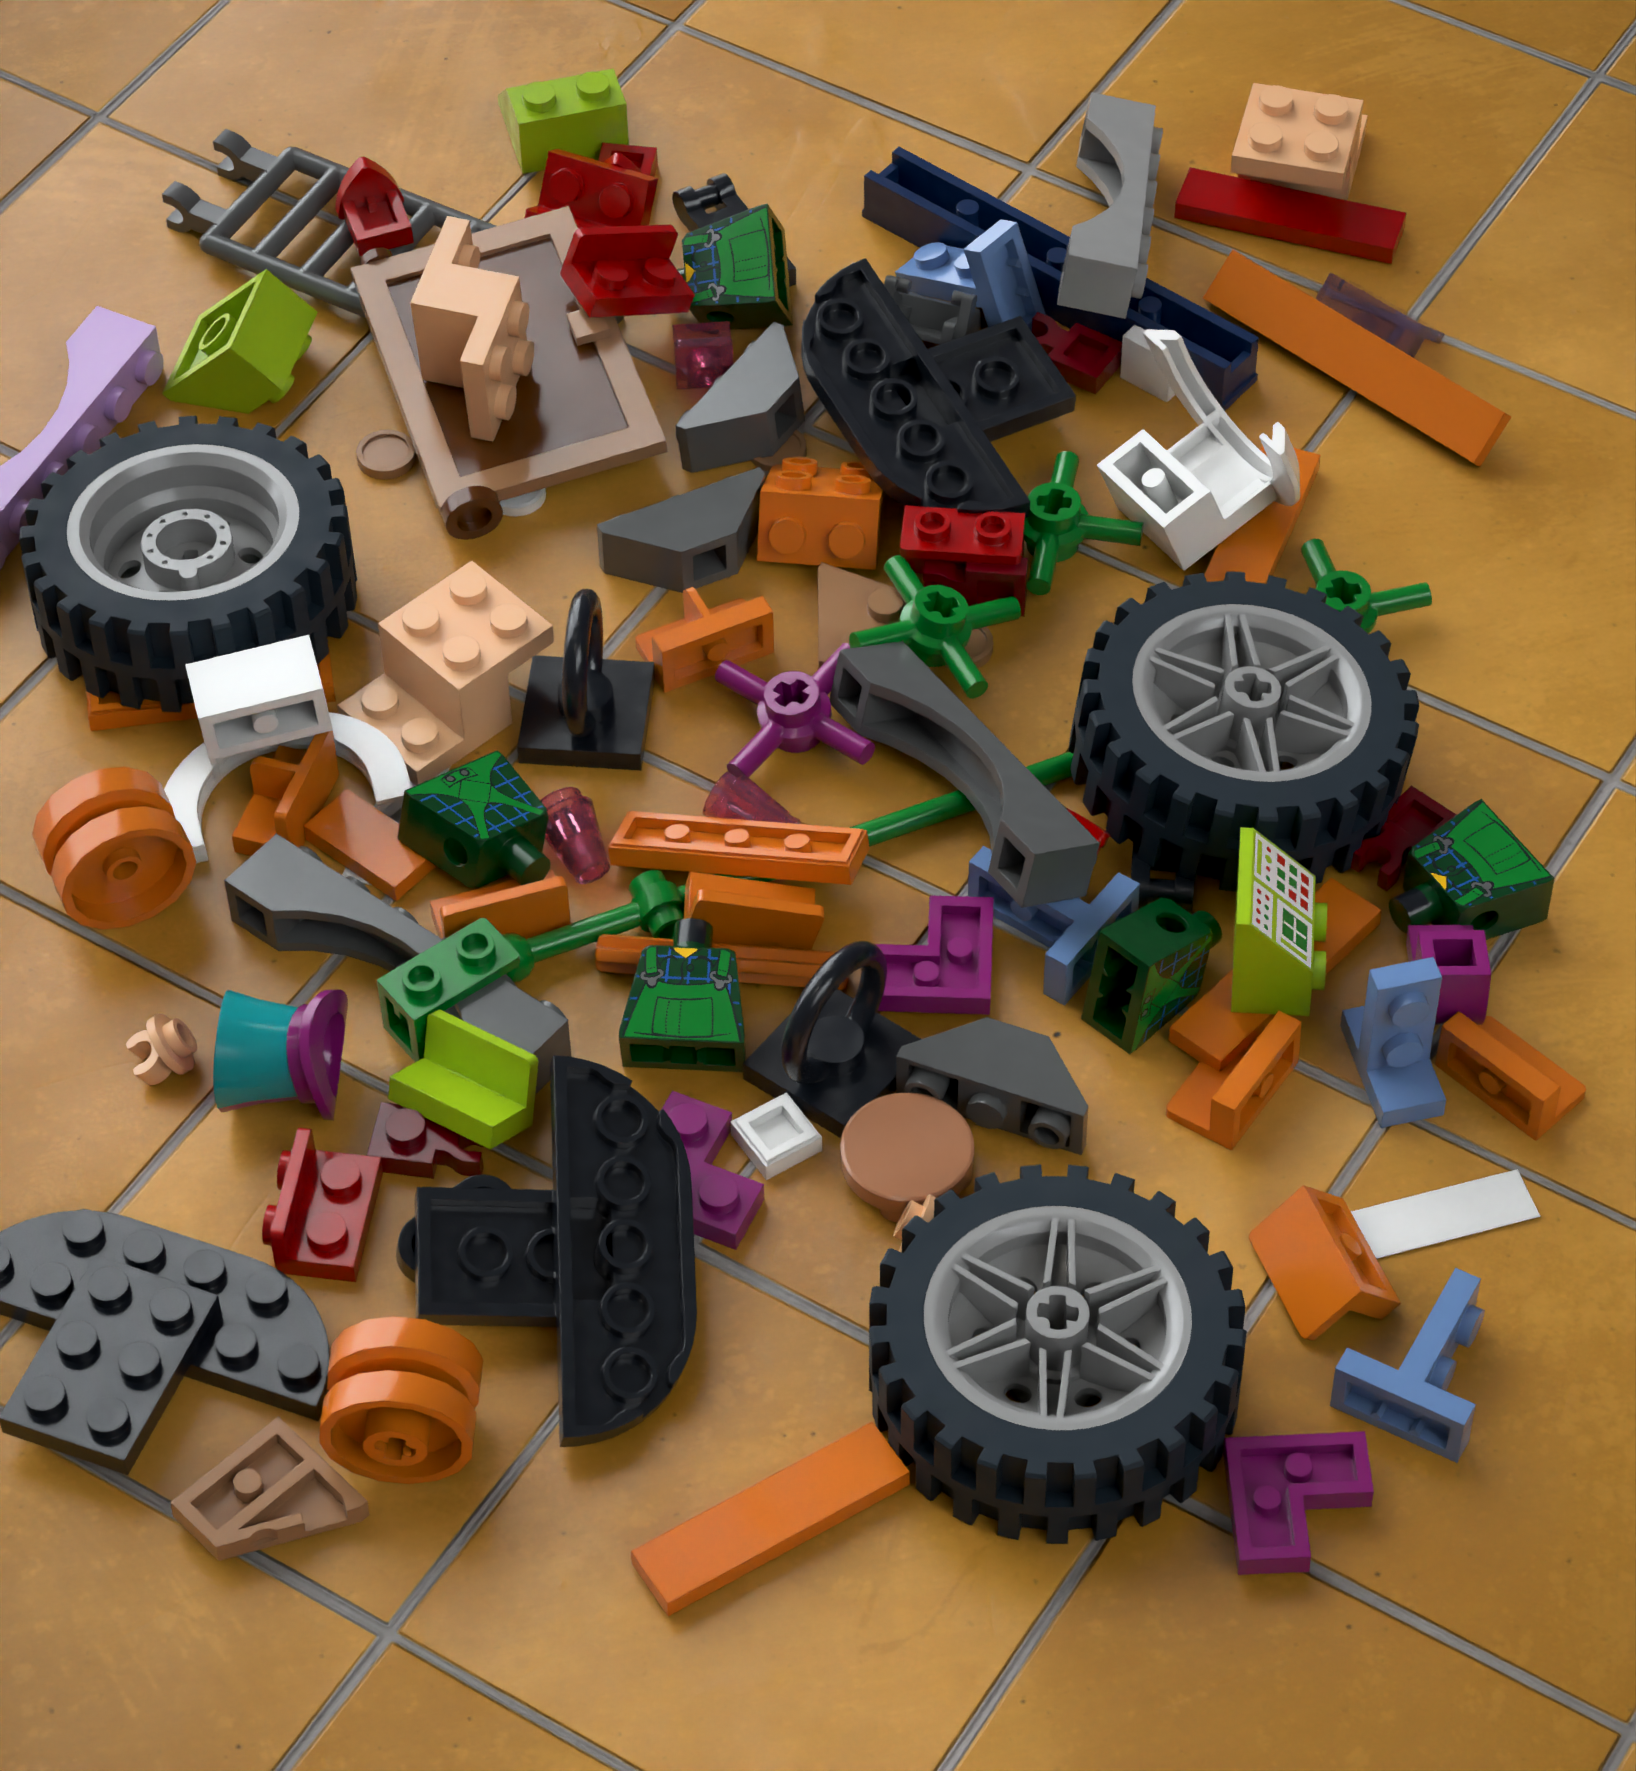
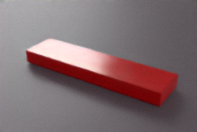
[1174,167,1407,264]

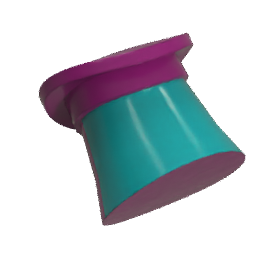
[213,990,348,1121]

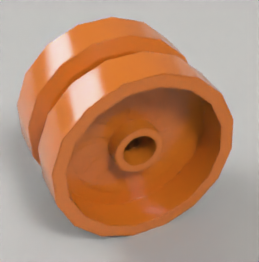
[32,766,196,930]
[319,1316,483,1484]

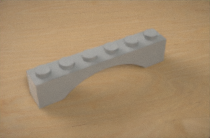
[1057,92,1163,319]

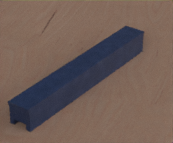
[862,146,1259,411]

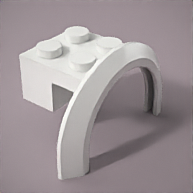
[1097,329,1300,571]
[164,635,412,863]

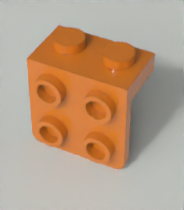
[757,457,886,570]

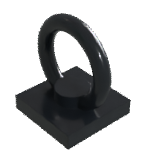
[517,588,655,771]
[743,941,921,1138]

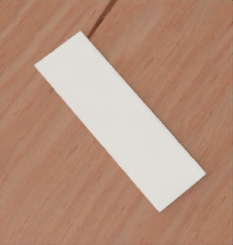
[1351,1169,1540,1259]

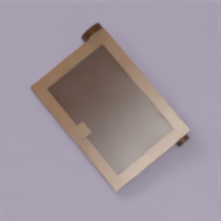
[350,206,668,540]

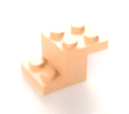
[1231,83,1368,200]
[410,216,534,442]
[337,561,554,785]

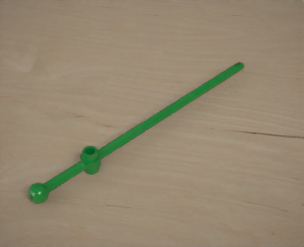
[502,752,1074,983]

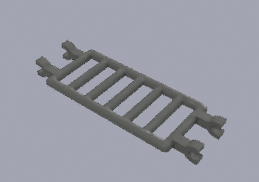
[162,129,624,324]

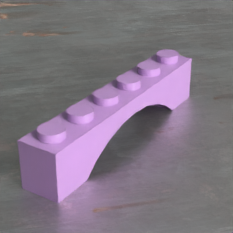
[0,306,164,570]

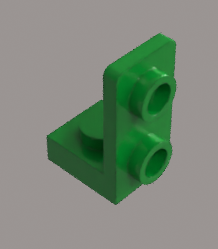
[377,918,520,1062]

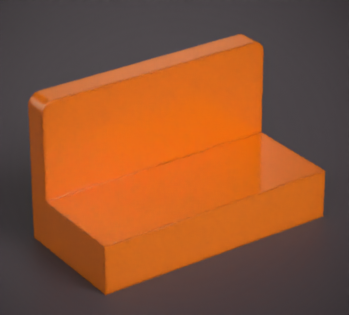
[430,869,571,939]
[684,872,824,950]
[1166,1011,1302,1150]
[1435,1011,1586,1141]
[1249,1185,1401,1341]

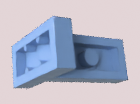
[895,219,1046,331]
[968,846,1140,1006]
[1340,957,1446,1128]
[1330,1268,1485,1463]

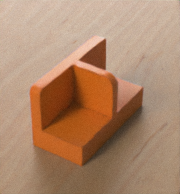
[635,587,774,693]
[232,731,339,856]

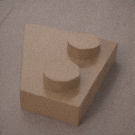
[818,562,906,668]
[170,1416,369,1561]

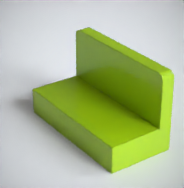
[388,1010,539,1150]

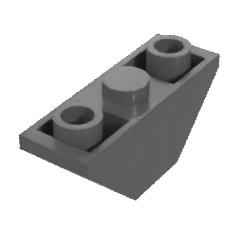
[675,322,805,473]
[597,467,765,593]
[896,1017,1088,1155]

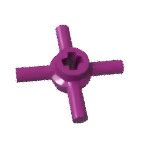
[715,643,875,782]

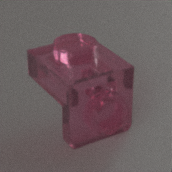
[672,321,733,389]

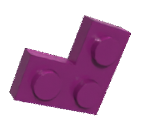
[875,895,994,1015]
[661,1091,765,1250]
[1223,1431,1374,1575]

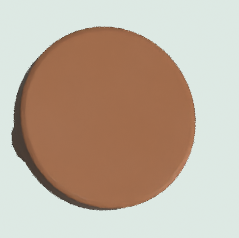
[840,1093,974,1223]

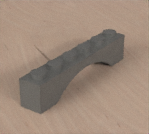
[830,641,1100,908]
[224,833,571,1095]

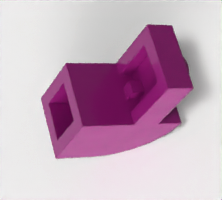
[1406,925,1491,1025]

